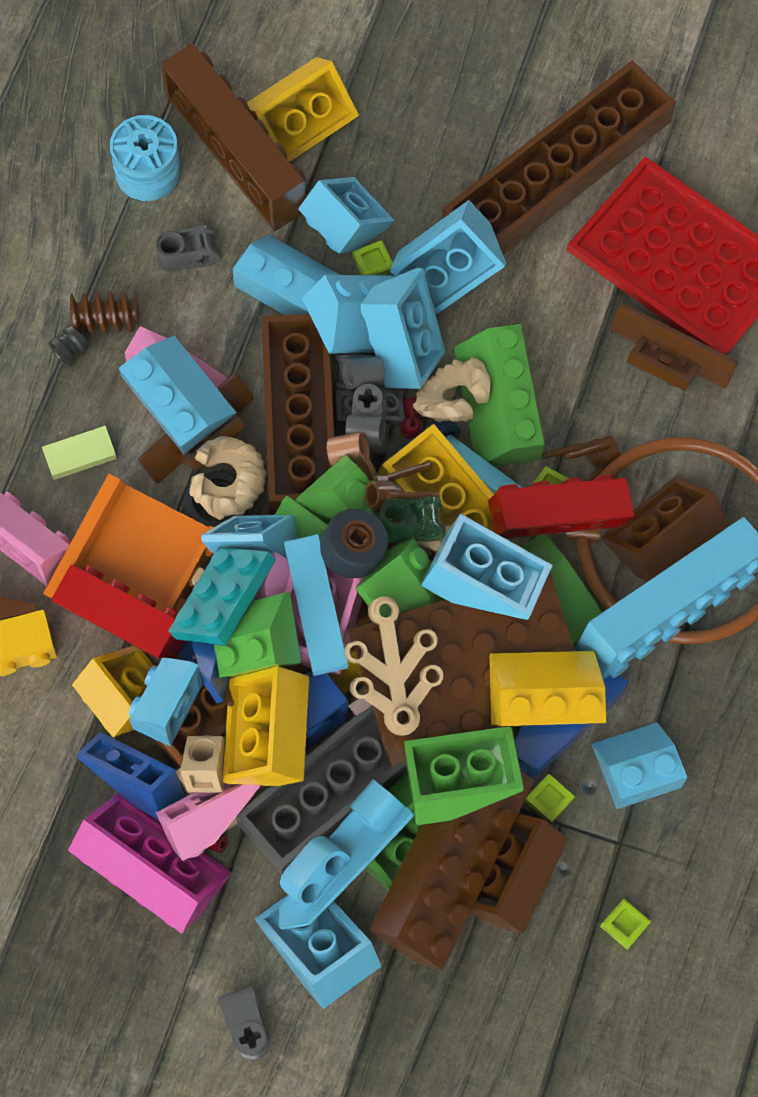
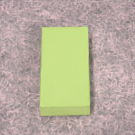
[42,426,117,480]

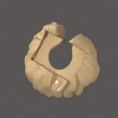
[413,358,491,422]
[190,436,268,520]

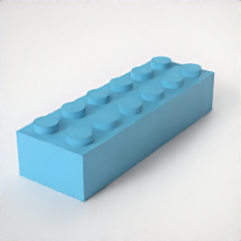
[574,517,758,679]

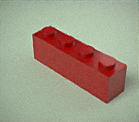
[488,475,634,539]
[51,564,186,660]

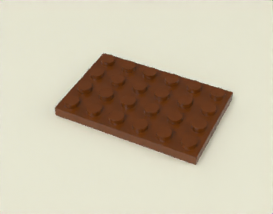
[348,571,574,766]

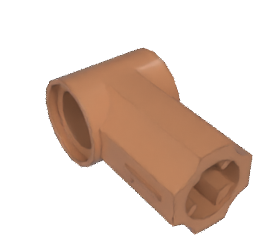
[327,432,377,481]

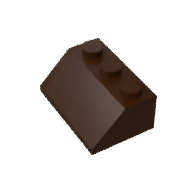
[601,477,729,582]
[470,814,568,934]

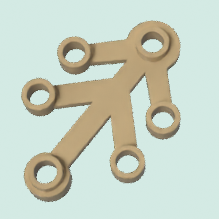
[344,596,443,736]

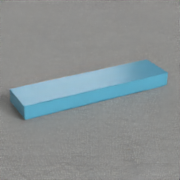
[284,534,349,676]

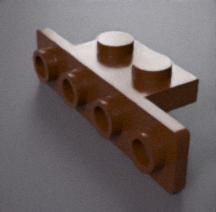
[610,303,738,391]
[138,374,253,483]

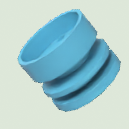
[110,115,181,201]

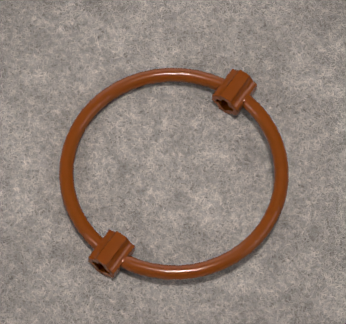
[565,437,758,644]

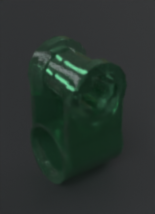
[378,496,446,543]

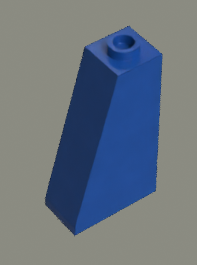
[514,675,629,778]

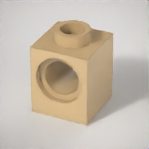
[181,735,225,793]

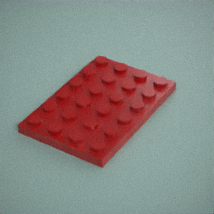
[566,157,758,356]

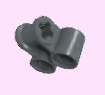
[345,384,388,454]

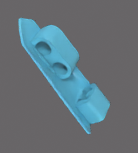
[279,779,414,929]

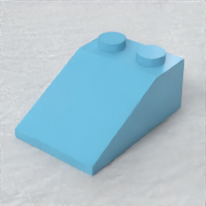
[421,514,552,620]
[255,895,381,1009]

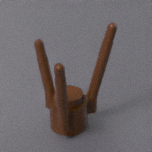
[542,435,620,482]
[365,462,440,520]

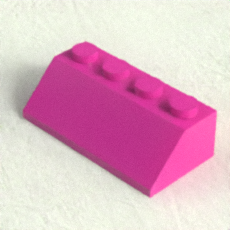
[68,793,232,933]

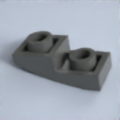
[332,389,404,426]

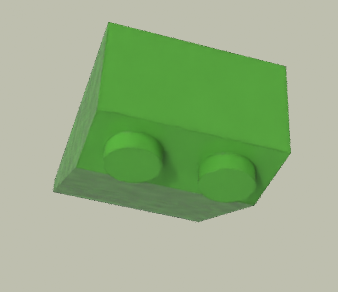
[522,535,602,646]
[404,726,523,825]

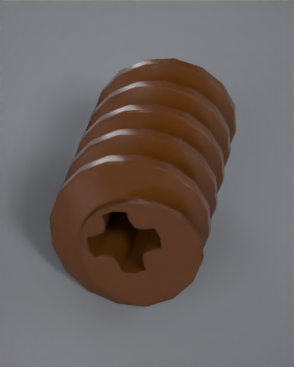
[70,291,139,334]

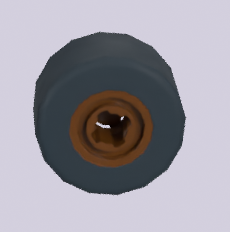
[320,509,389,578]

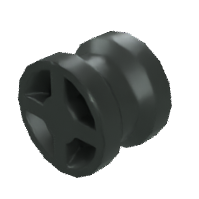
[48,325,90,367]

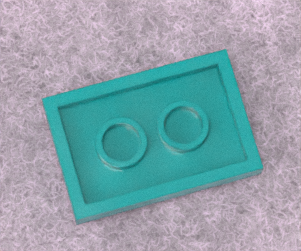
[168,547,276,646]

